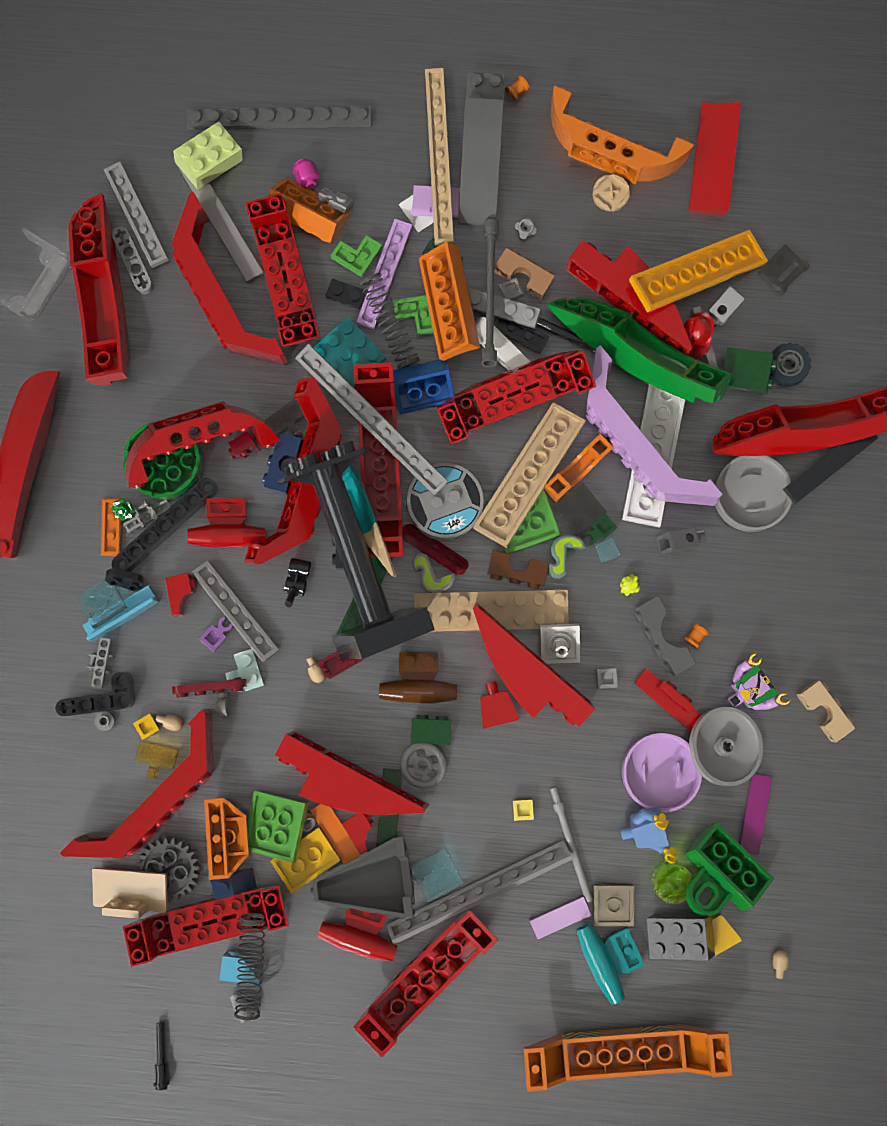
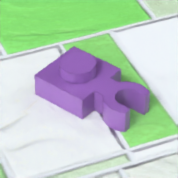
[199,617,233,652]

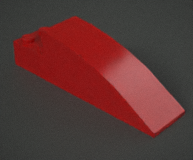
[566,240,693,355]
[473,602,595,727]
[275,731,429,815]

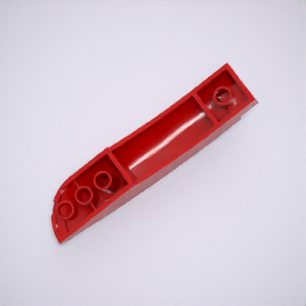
[0,371,60,558]
[712,386,887,456]

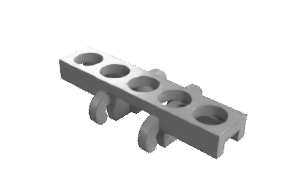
[123,499,171,533]
[86,637,114,689]

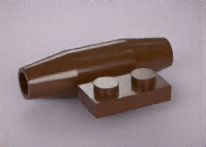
[379,652,457,704]

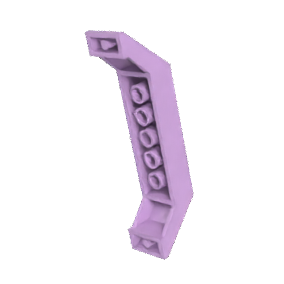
[586,345,723,506]

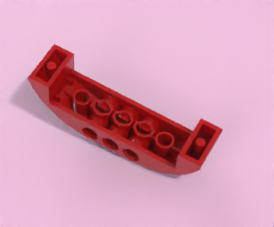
[353,910,498,1057]

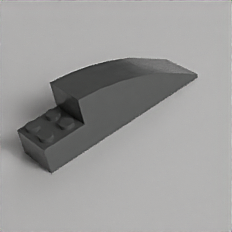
[458,72,505,226]

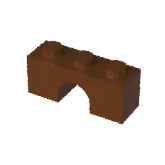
[487,550,549,589]

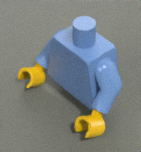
[620,806,678,863]

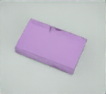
[412,185,460,218]

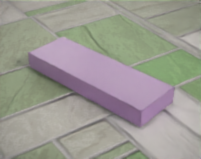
[529,896,591,939]

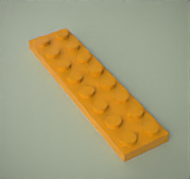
[629,229,768,313]

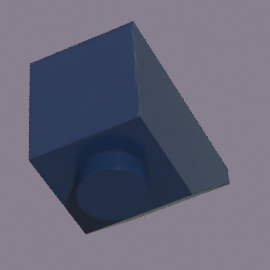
[210,868,257,900]

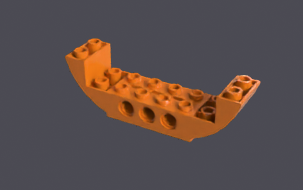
[551,86,694,185]

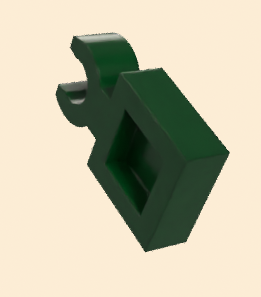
[582,513,617,546]

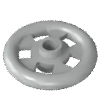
[400,743,447,788]

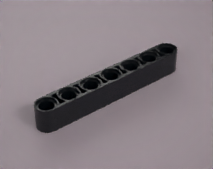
[111,478,218,572]

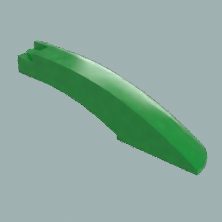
[548,297,732,404]

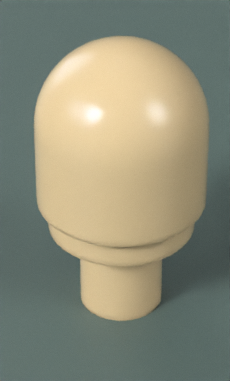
[306,657,326,683]
[156,714,183,731]
[772,950,789,979]

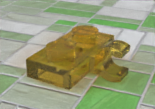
[135,741,179,779]

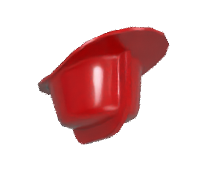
[684,312,714,358]

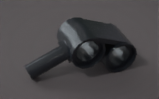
[284,558,311,607]

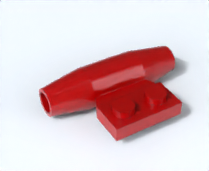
[187,498,266,548]
[317,908,397,962]

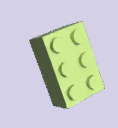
[173,122,243,190]

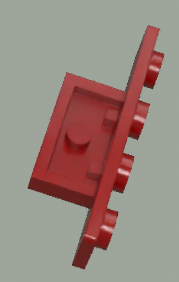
[634,668,701,732]

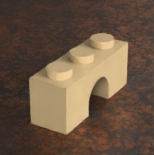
[796,681,855,742]

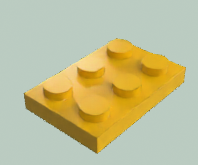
[270,827,341,894]

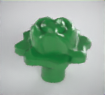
[111,498,135,521]

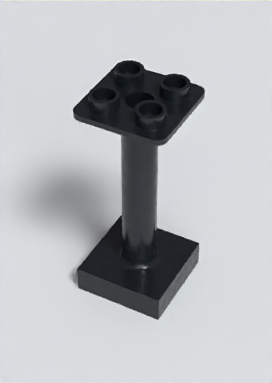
[277,441,435,659]

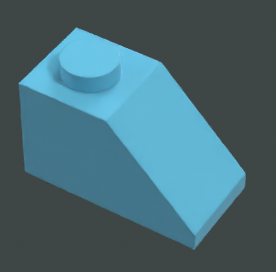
[219,950,262,985]

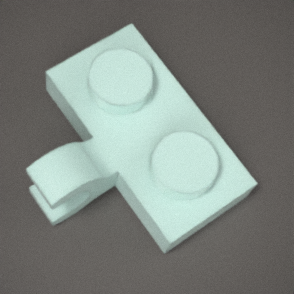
[225,649,264,691]

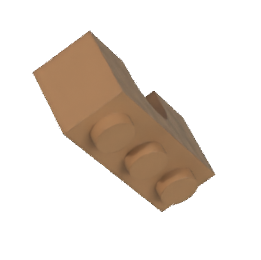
[495,248,555,300]

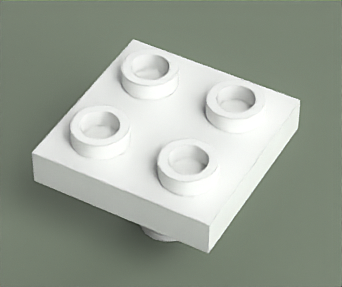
[540,624,580,664]

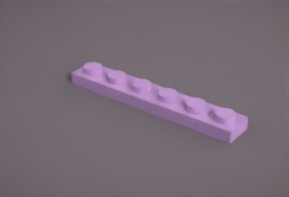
[357,219,412,330]

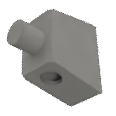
[708,286,745,328]

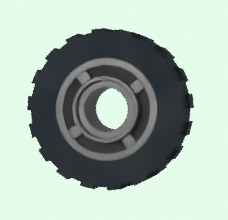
[771,343,811,387]

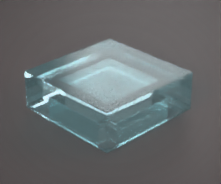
[595,538,620,563]

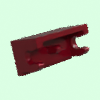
[318,652,363,680]

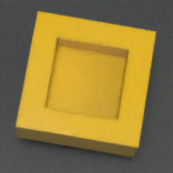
[133,713,161,740]

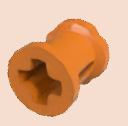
[505,75,530,101]
[684,623,709,649]

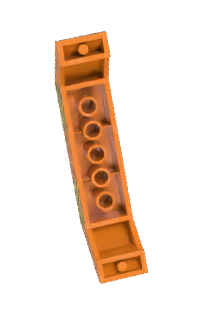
[523,1024,732,1091]

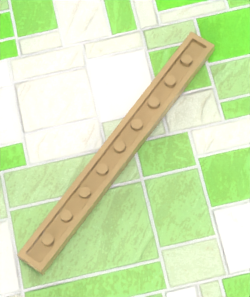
[425,68,454,246]

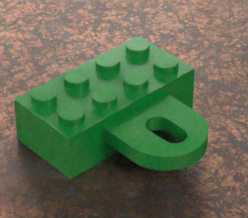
[685,822,774,917]

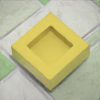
[513,799,534,821]

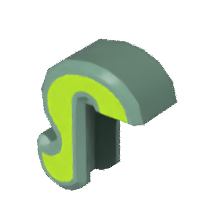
[548,535,586,579]

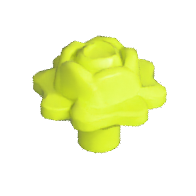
[620,574,640,596]

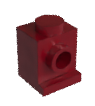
[228,431,260,459]

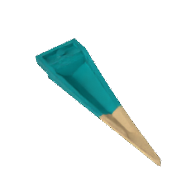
[342,463,396,577]

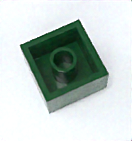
[411,715,452,745]

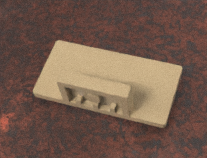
[92,867,168,919]

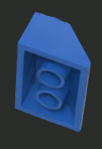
[393,360,454,414]

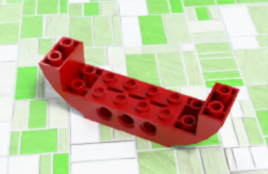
[245,193,320,347]
[437,350,596,444]
[125,401,280,488]
[122,886,289,967]

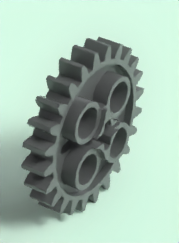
[136,836,201,902]

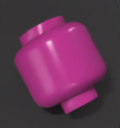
[292,158,320,189]

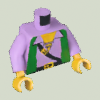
[728,651,791,710]

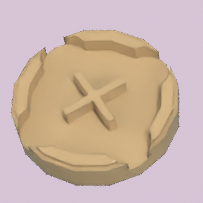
[592,174,630,212]

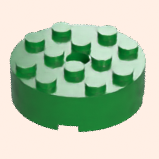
[123,422,204,500]

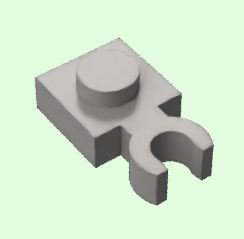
[318,187,354,214]

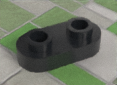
[105,568,144,592]

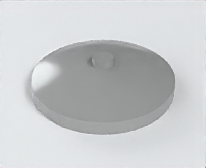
[689,707,763,786]

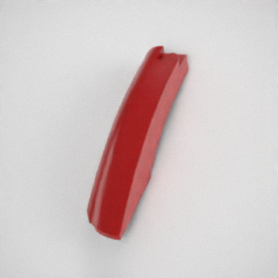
[68,194,129,385]

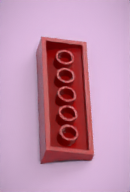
[688,102,741,216]

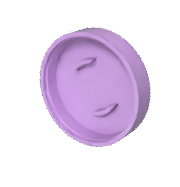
[621,733,702,813]

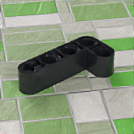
[55,672,135,716]

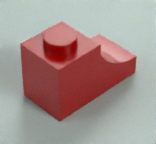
[165,573,197,617]
[342,813,374,855]

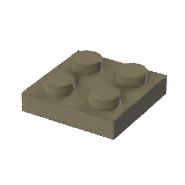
[593,885,634,926]

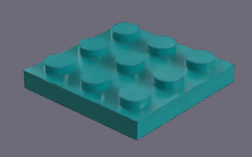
[314,317,386,388]

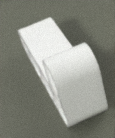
[475,317,530,371]

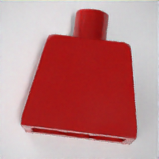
[480,681,519,729]

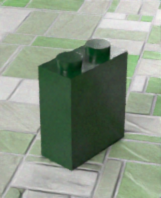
[723,347,778,394]

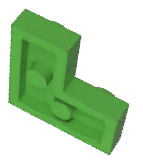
[330,235,382,278]
[393,295,434,336]

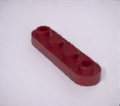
[403,524,469,575]
[172,679,247,698]

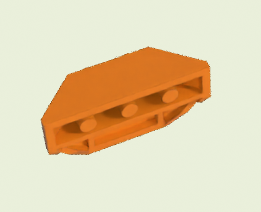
[204,798,249,880]

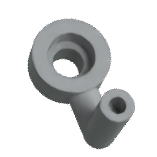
[215,687,244,717]

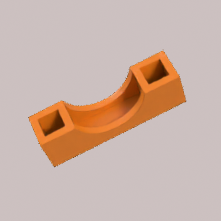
[544,434,614,503]

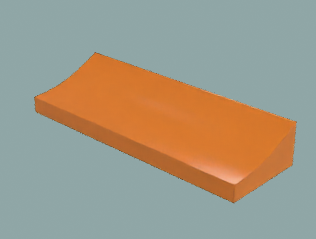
[418,241,481,361]

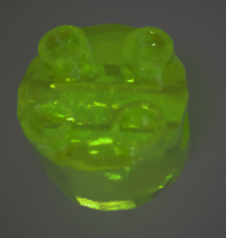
[650,861,693,904]

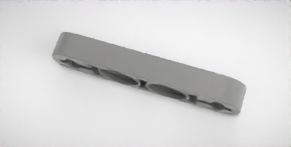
[112,226,153,294]

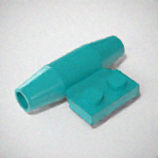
[576,923,645,1005]

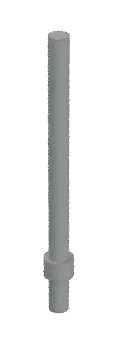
[550,787,593,902]

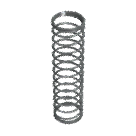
[359,273,420,369]
[234,913,266,1021]

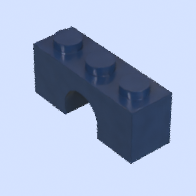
[262,432,303,495]

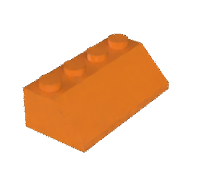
[269,177,351,243]

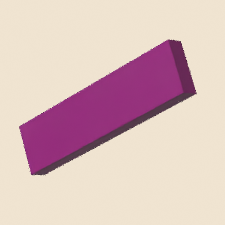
[739,774,772,855]

